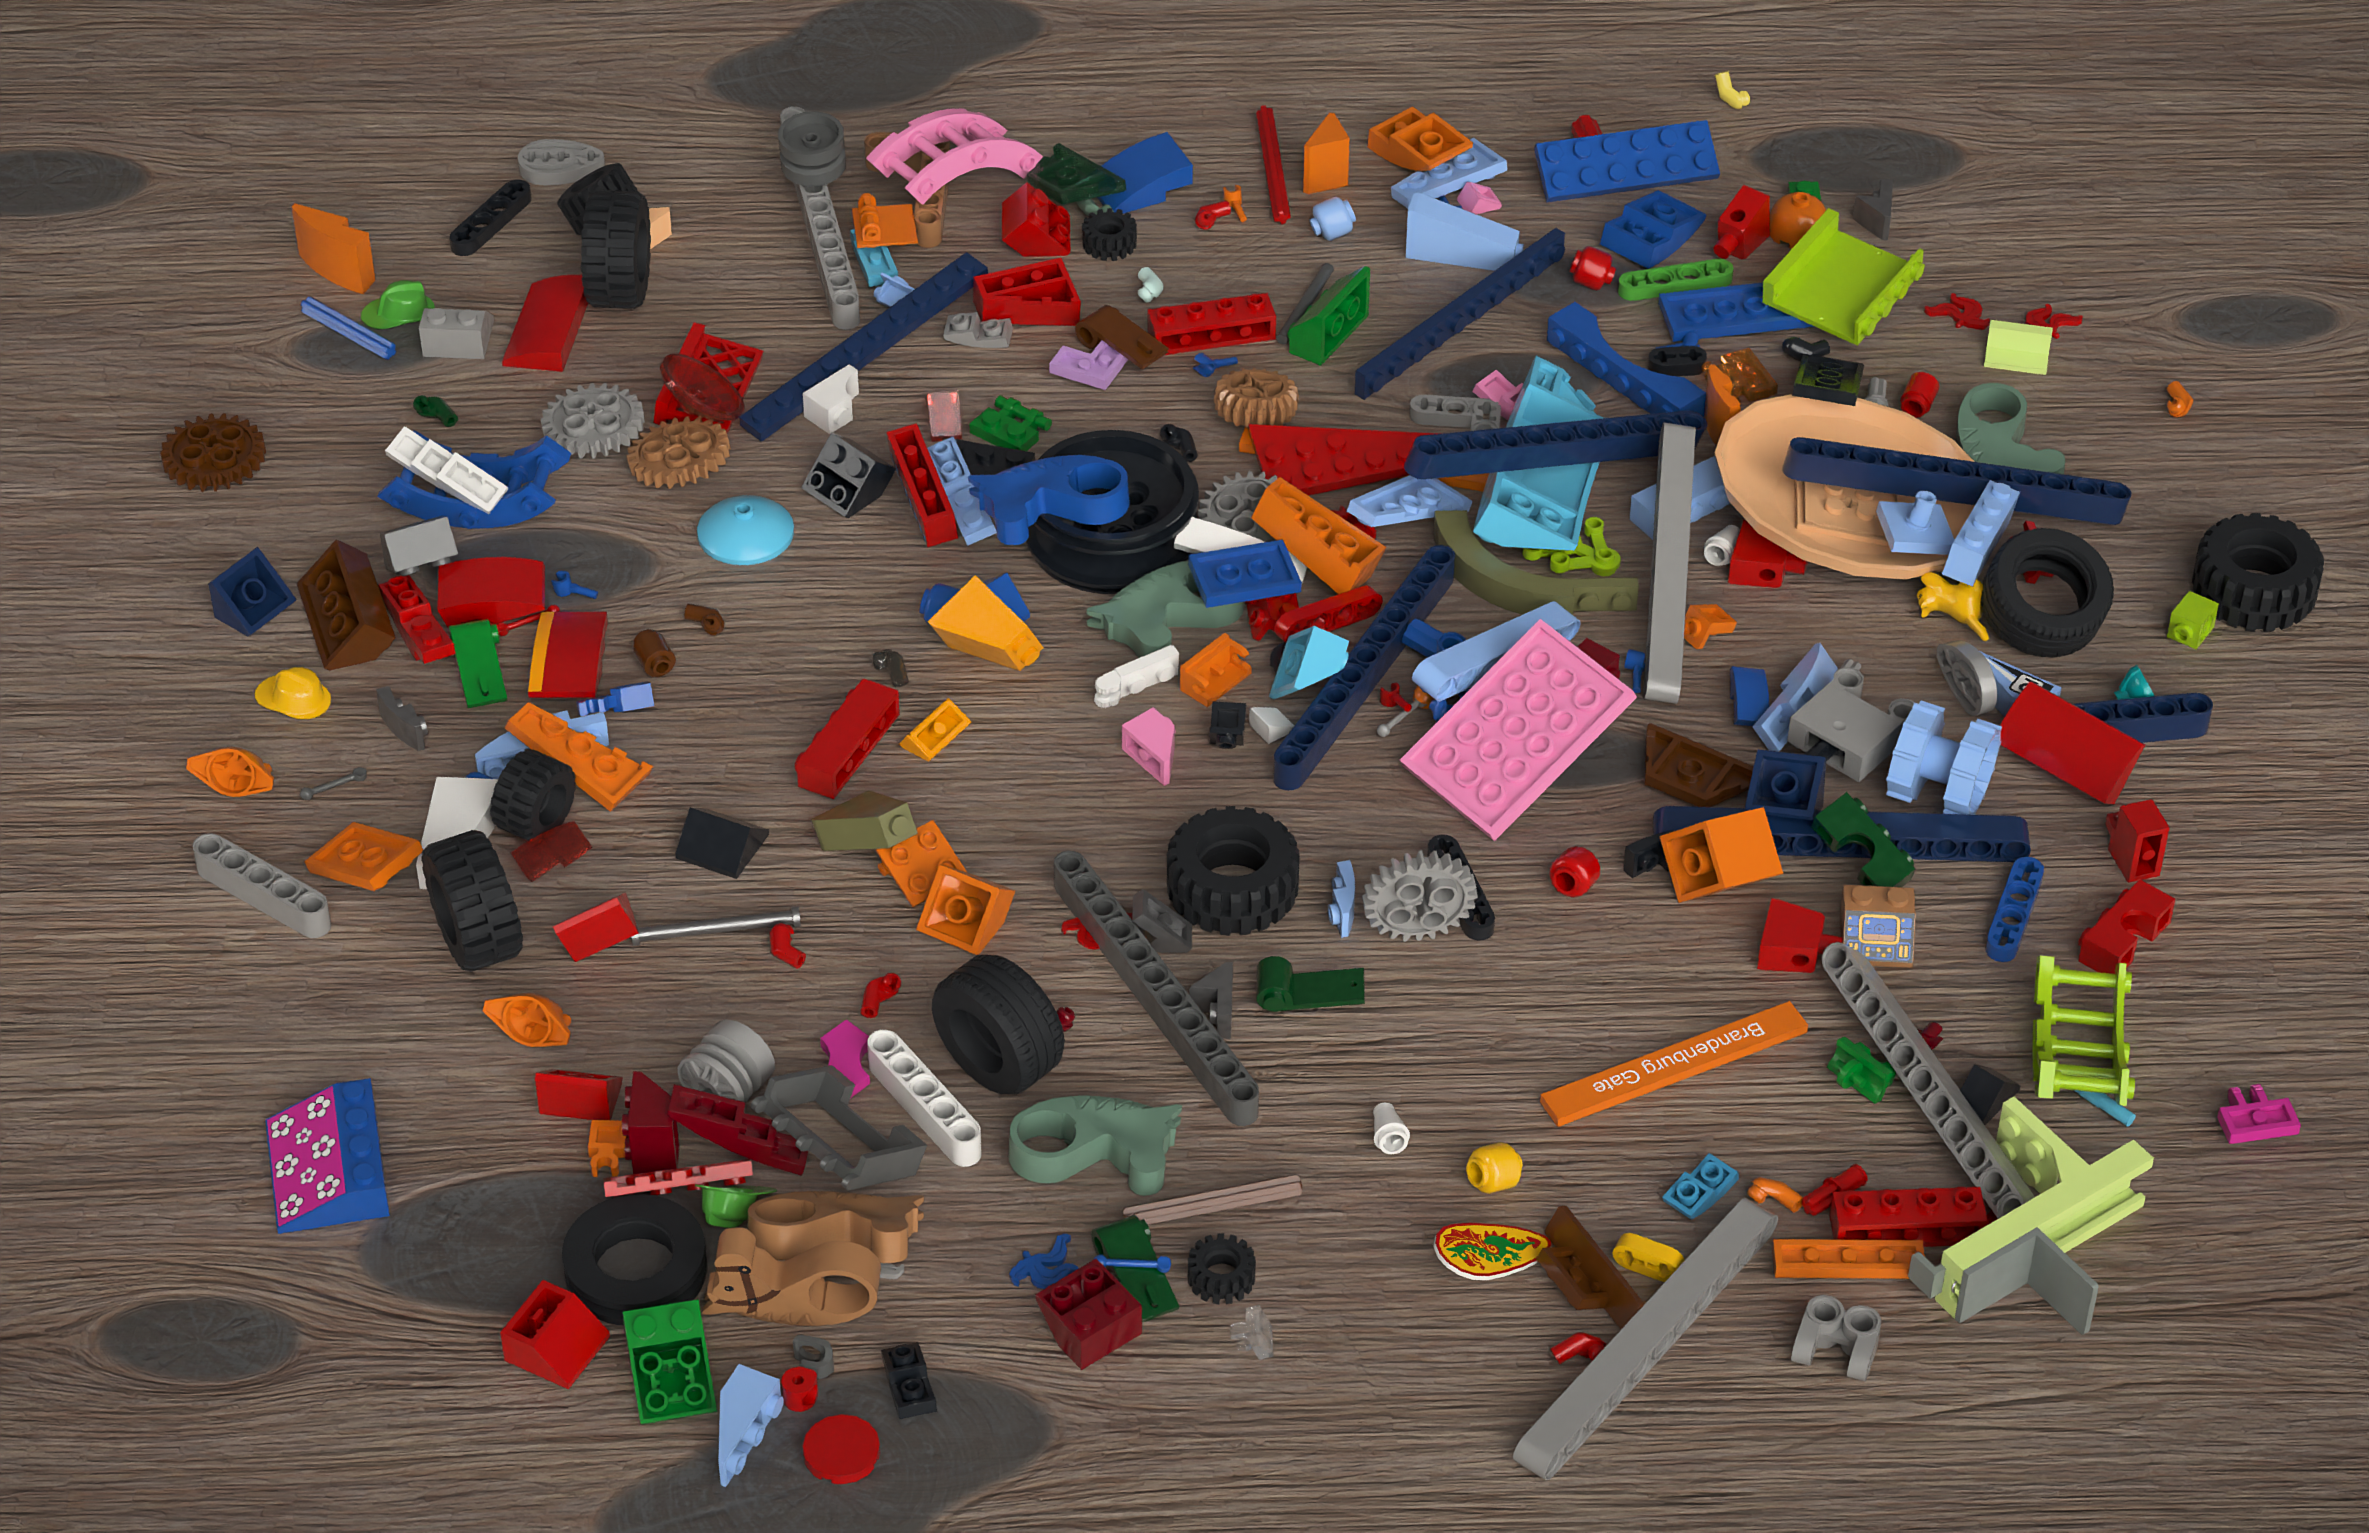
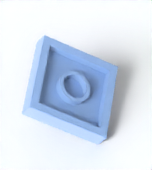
[1876,491,1955,555]

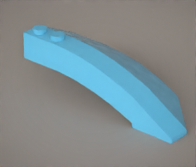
[1473,356,1603,551]

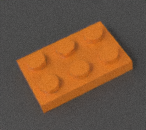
[304,822,423,891]

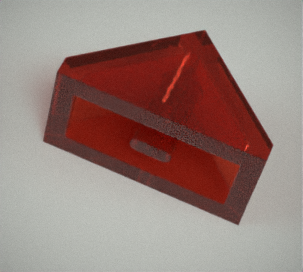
[925,390,962,442]

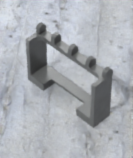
[751,1065,927,1191]

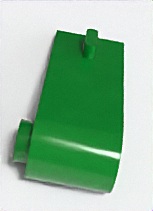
[449,619,507,708]

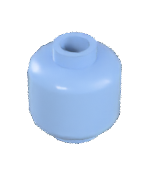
[1309,196,1356,241]

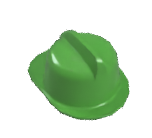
[361,280,435,329]
[695,1184,777,1228]

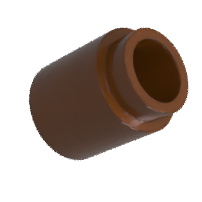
[633,629,676,677]

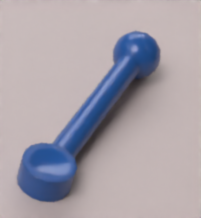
[1093,1255,1172,1273]

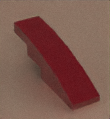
[667,1084,808,1176]

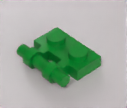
[969,395,1052,451]

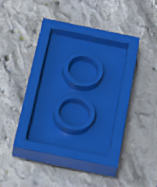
[1188,540,1302,608]

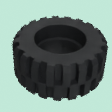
[581,190,651,309]
[2192,513,2324,632]
[1167,806,1300,936]
[421,830,523,972]

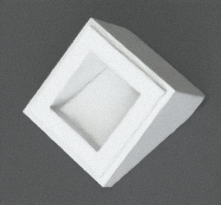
[1249,707,1294,744]

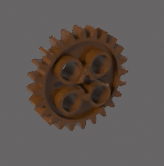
[160,413,266,492]

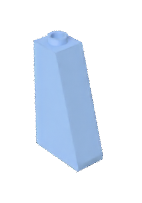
[1406,192,1524,271]

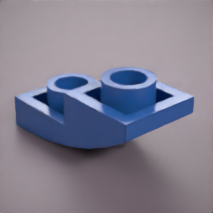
[1730,666,1770,726]

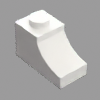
[803,365,859,434]

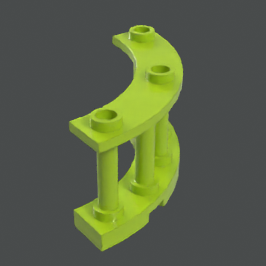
[2032,955,2135,1106]

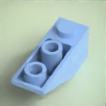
[718,1364,784,1487]

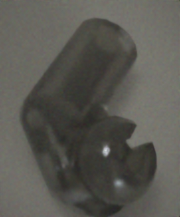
[872,649,909,687]

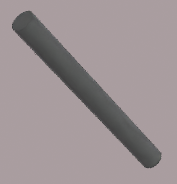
[1276,263,1334,344]

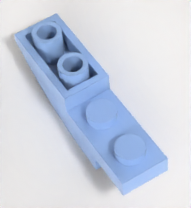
[927,436,996,546]
[1753,643,1838,752]
[475,710,609,779]

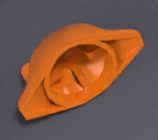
[186,746,274,797]
[482,993,571,1047]

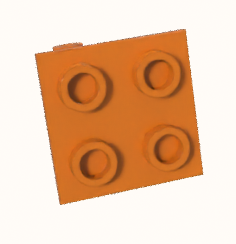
[852,193,918,248]
[876,820,968,907]

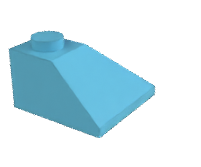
[1269,626,1349,699]

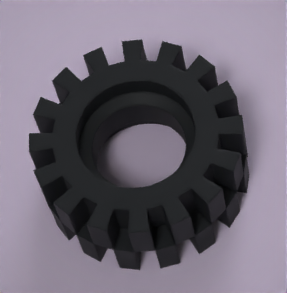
[1082,208,1137,261]
[1188,1233,1256,1305]

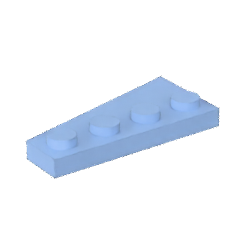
[1347,475,1472,527]

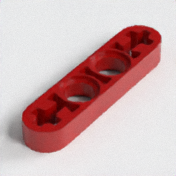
[1274,585,1383,643]

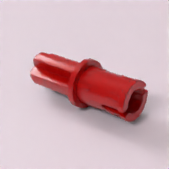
[1801,1164,1868,1216]

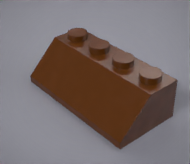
[297,539,396,671]

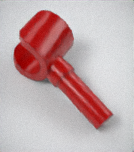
[1380,682,1412,712]

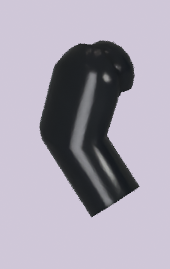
[1782,337,1830,362]
[1160,424,1198,462]

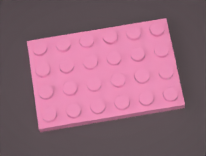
[1399,619,1637,841]

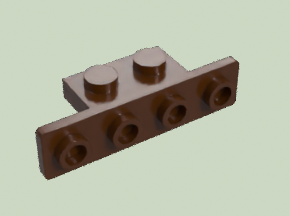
[1536,1206,1645,1329]

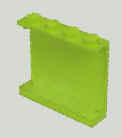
[1762,208,1925,346]

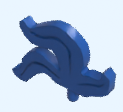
[1009,1234,1079,1289]

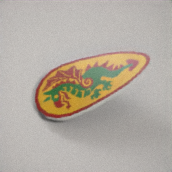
[1433,1223,1552,1280]

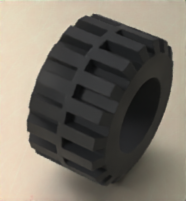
[557,163,638,235]
[490,749,576,844]

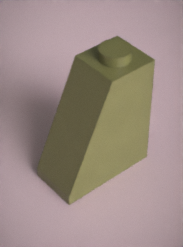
[811,790,918,851]

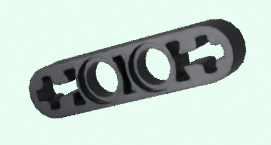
[449,180,531,256]
[1427,835,1495,941]

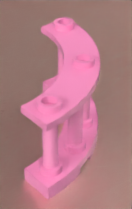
[866,108,1043,205]

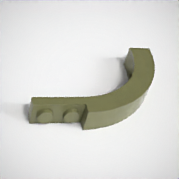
[1433,510,1639,615]

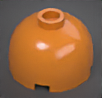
[1770,192,1826,249]

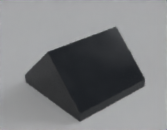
[675,807,769,879]

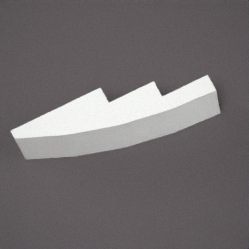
[385,426,508,514]
[1174,517,1308,587]

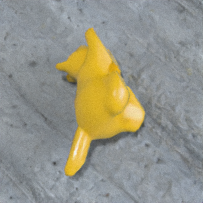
[1916,572,1989,641]

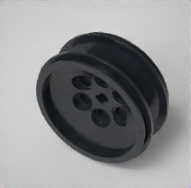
[1026,430,1199,594]

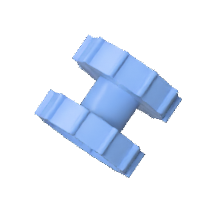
[1886,700,2002,815]

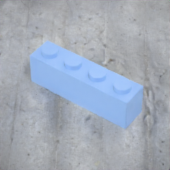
[1629,456,1731,540]
[1942,480,2020,587]

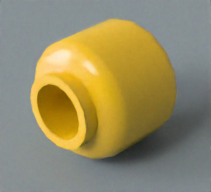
[1466,1142,1523,1194]

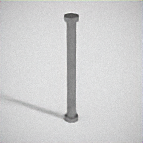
[632,906,801,946]

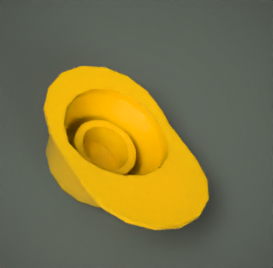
[255,667,331,719]

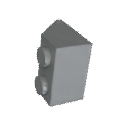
[419,308,494,359]

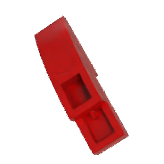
[378,575,456,664]

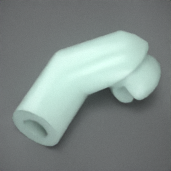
[1138,267,1164,303]

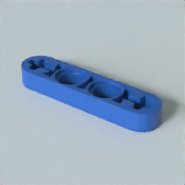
[1986,857,2044,962]

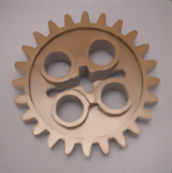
[626,416,731,489]

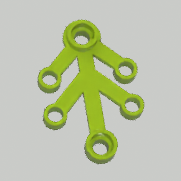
[1522,517,1621,576]

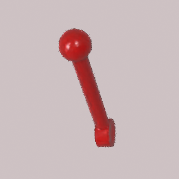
[497,604,560,637]

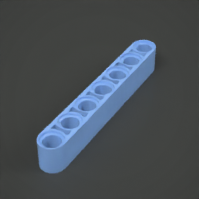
[1412,601,1581,701]

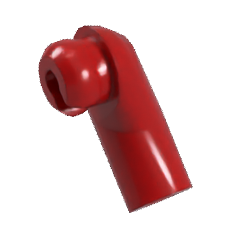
[860,973,902,1018]
[1550,1332,1606,1365]

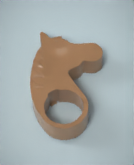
[748,1191,924,1263]

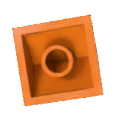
[1303,112,1350,194]

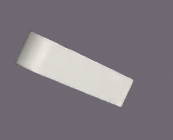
[868,1030,981,1167]

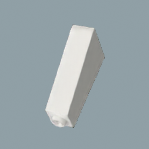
[416,777,498,889]

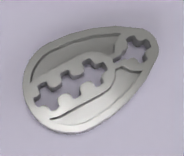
[518,139,605,186]
[1937,640,1997,716]

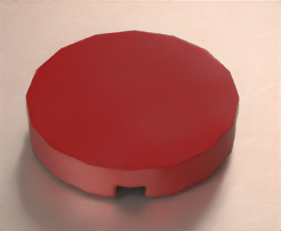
[802,1414,881,1485]

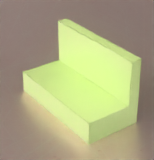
[1984,320,2053,375]

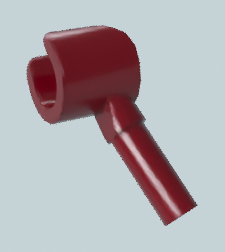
[1917,1022,1943,1050]

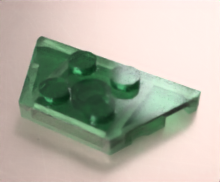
[1027,143,1127,205]

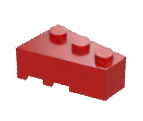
[973,257,1081,326]

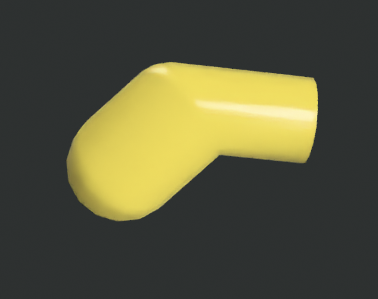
[1715,71,1750,109]

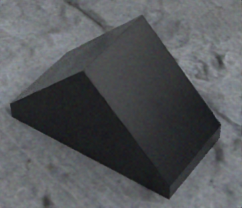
[1960,1064,2021,1125]

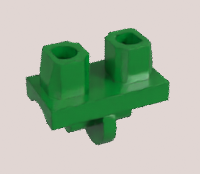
[1827,1036,1896,1104]

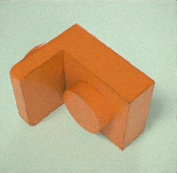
[1684,604,1737,649]

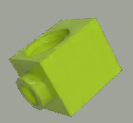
[2167,591,2219,650]

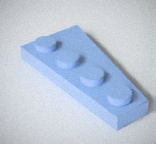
[1391,138,1507,209]

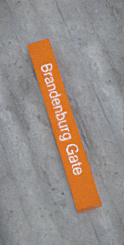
[1540,1001,1808,1127]

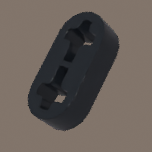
[1648,346,1707,377]

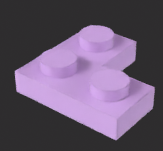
[1049,340,1128,390]

